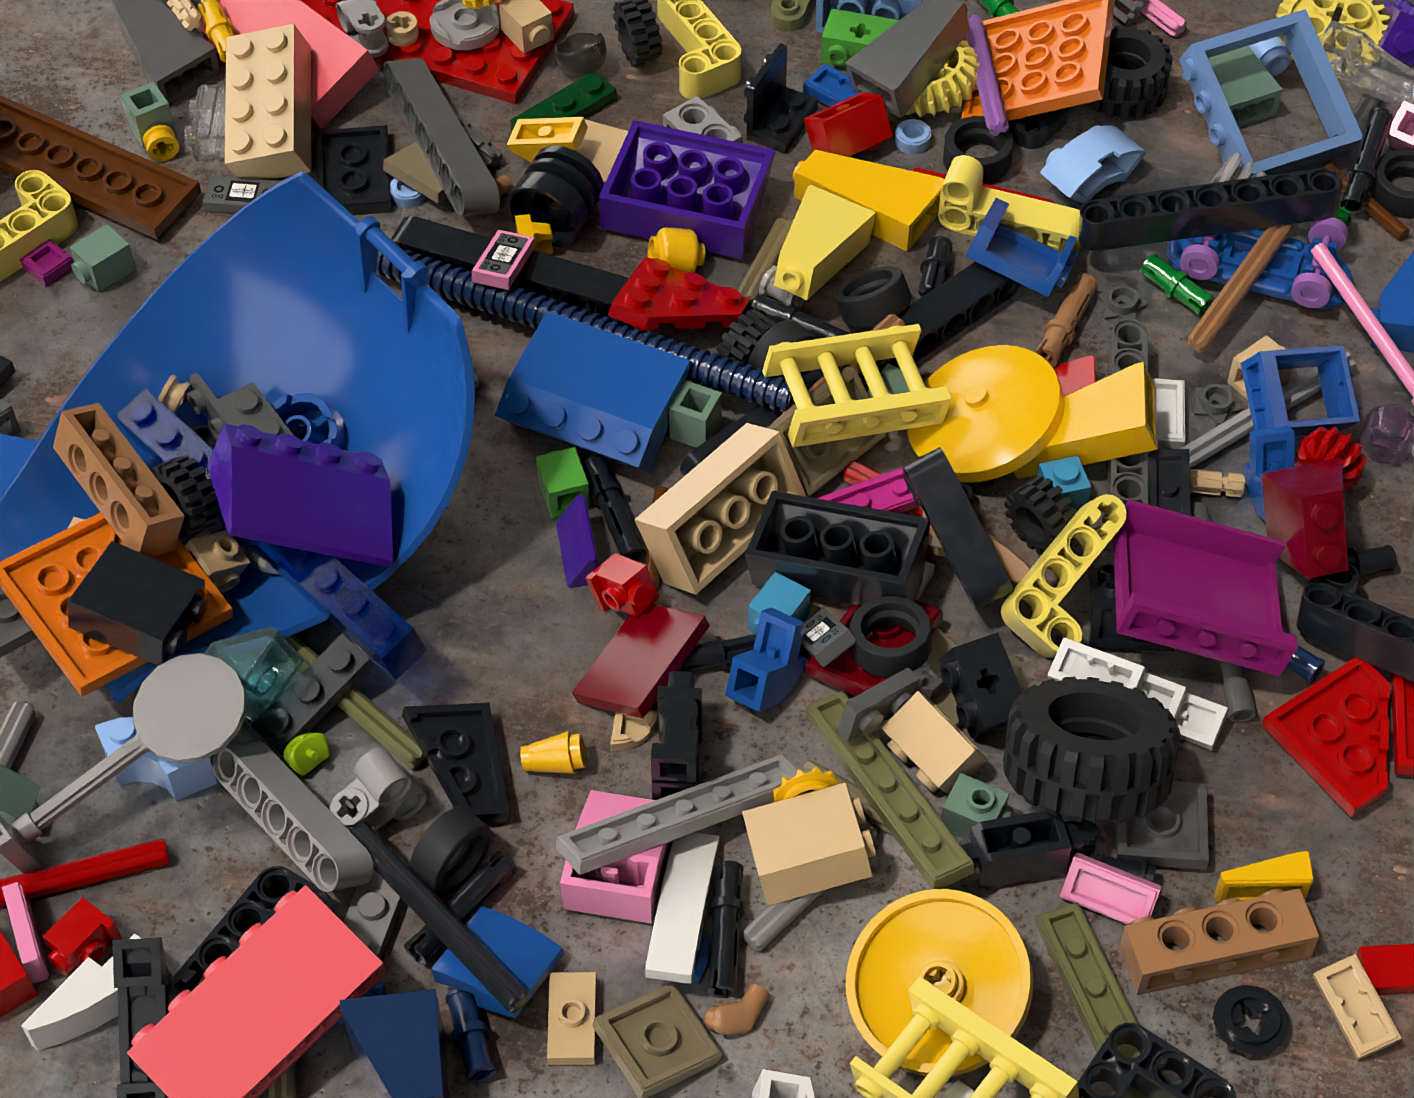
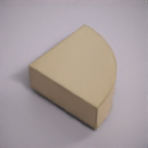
[611,710,658,752]

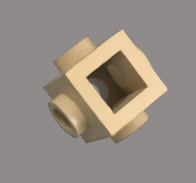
[185,530,250,593]

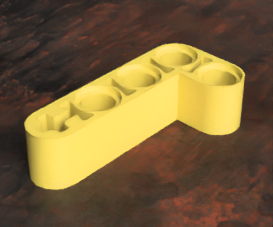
[657,0,741,99]
[938,155,1081,253]
[0,170,78,282]
[1001,494,1126,659]

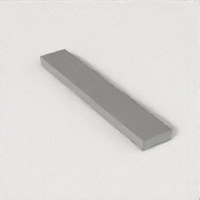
[556,755,798,875]

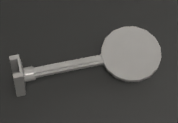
[0,653,247,873]

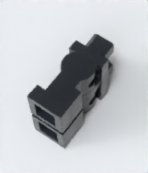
[651,671,703,800]

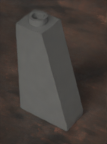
[112,0,221,104]
[845,0,970,118]

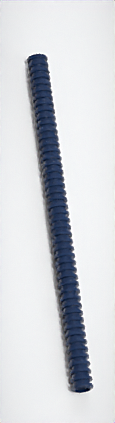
[376,247,794,413]

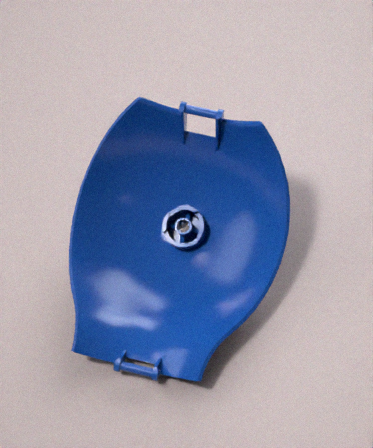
[0,172,475,703]

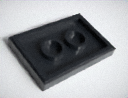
[315,125,392,216]

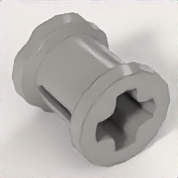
[759,265,805,307]

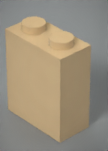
[742,783,876,906]

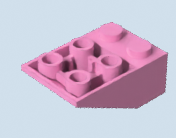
[560,790,670,924]

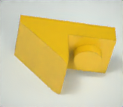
[507,117,588,162]

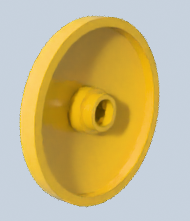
[907,345,1064,483]
[846,889,1033,1076]

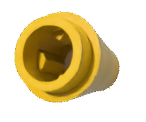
[520,731,587,774]

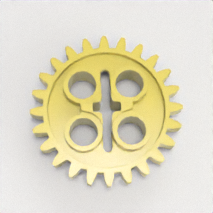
[1276,0,1390,77]

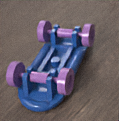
[1166,217,1353,309]

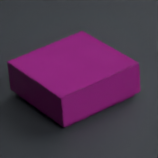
[20,239,74,287]

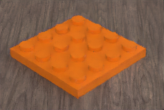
[961,0,1115,121]
[0,512,233,697]

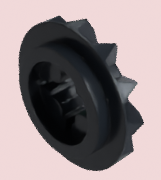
[1212,985,1289,1058]

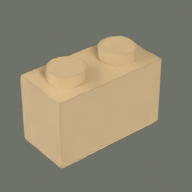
[882,691,988,794]

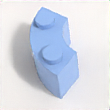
[1040,125,1146,204]
[95,717,217,801]

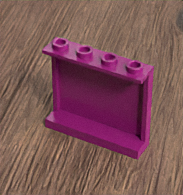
[1113,499,1298,676]

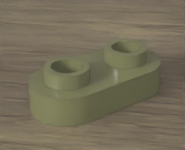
[770,0,812,31]

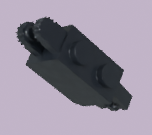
[959,811,1100,889]

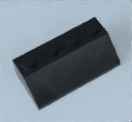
[745,491,930,605]

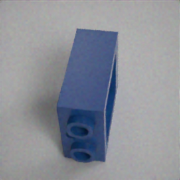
[1241,345,1360,436]

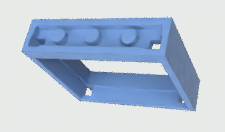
[1179,9,1363,176]

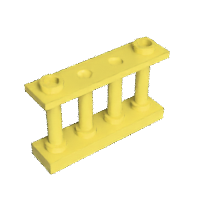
[762,324,952,447]
[850,976,1079,1098]

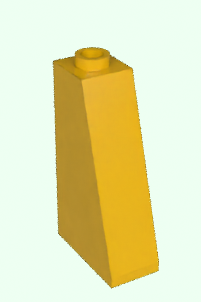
[792,150,945,252]
[1013,362,1158,479]

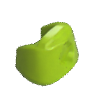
[283,733,330,776]

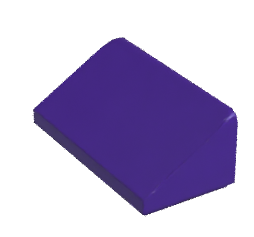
[556,495,598,588]

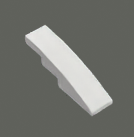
[1047,638,1228,751]
[645,832,720,984]

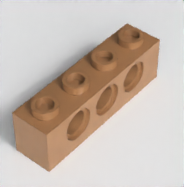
[53,403,185,557]
[1119,888,1320,995]

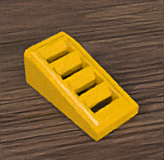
[1214,851,1313,903]

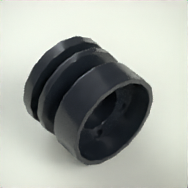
[507,145,604,247]

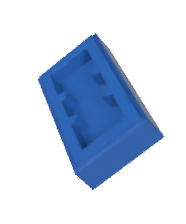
[803,63,859,106]

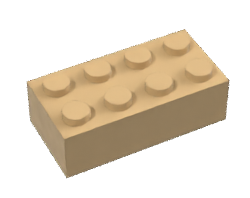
[225,24,311,180]
[634,423,806,595]

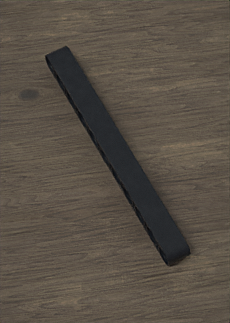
[680,262,1020,476]

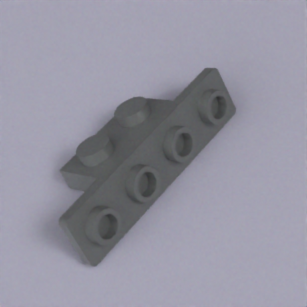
[187,373,294,441]

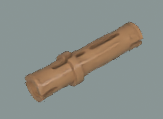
[1035,273,1098,367]

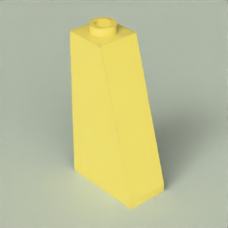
[774,185,876,300]

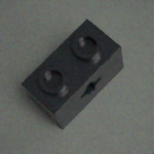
[939,632,1023,738]

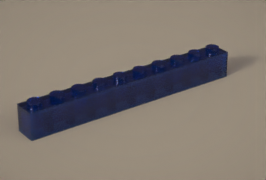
[115,389,427,680]

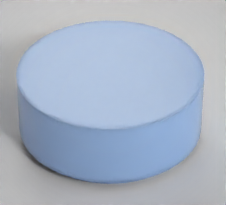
[895,119,931,154]
[390,178,426,208]

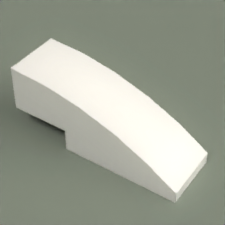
[21,934,170,1051]

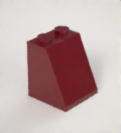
[1261,458,1349,579]

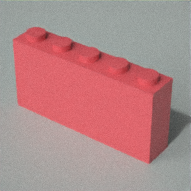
[197,0,380,130]
[126,885,387,1098]

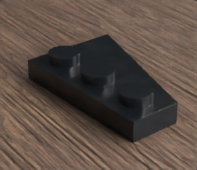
[402,703,510,823]

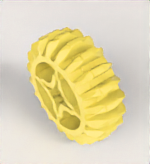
[906,40,980,118]

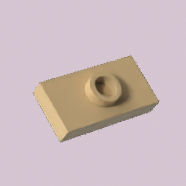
[1312,954,1402,1061]
[547,972,597,1065]

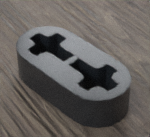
[1014,107,1069,149]

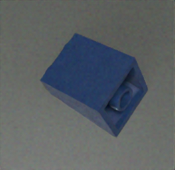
[340,989,449,1098]

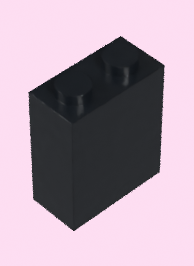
[67,541,208,666]

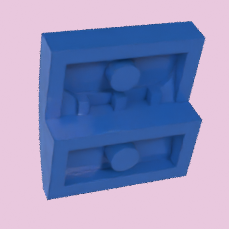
[431,906,564,1019]

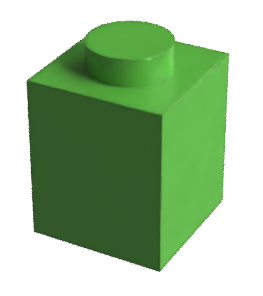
[536,447,590,518]

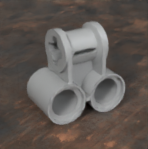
[330,747,427,832]

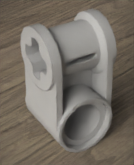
[336,0,389,58]

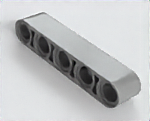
[212,740,373,893]

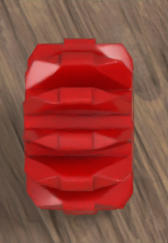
[1294,426,1368,491]

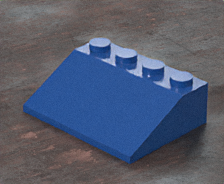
[494,311,692,474]

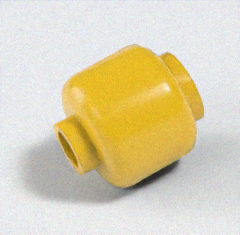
[647,227,705,273]

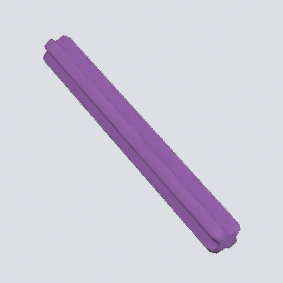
[965,14,1009,136]

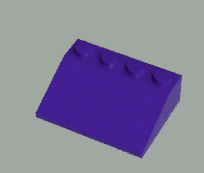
[599,120,775,259]
[207,423,393,568]

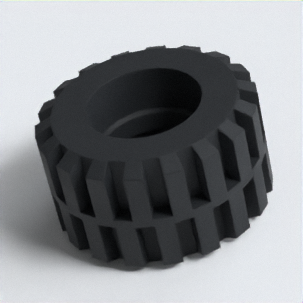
[1086,25,1173,119]

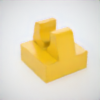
[515,214,553,255]

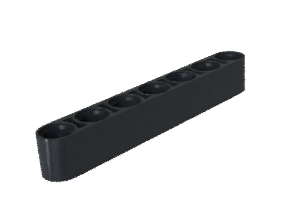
[1079,168,1343,251]
[391,216,629,324]

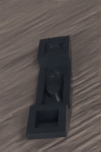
[113,937,169,1098]

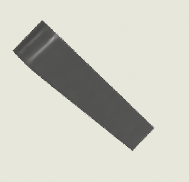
[383,58,500,217]
[1106,318,1148,554]

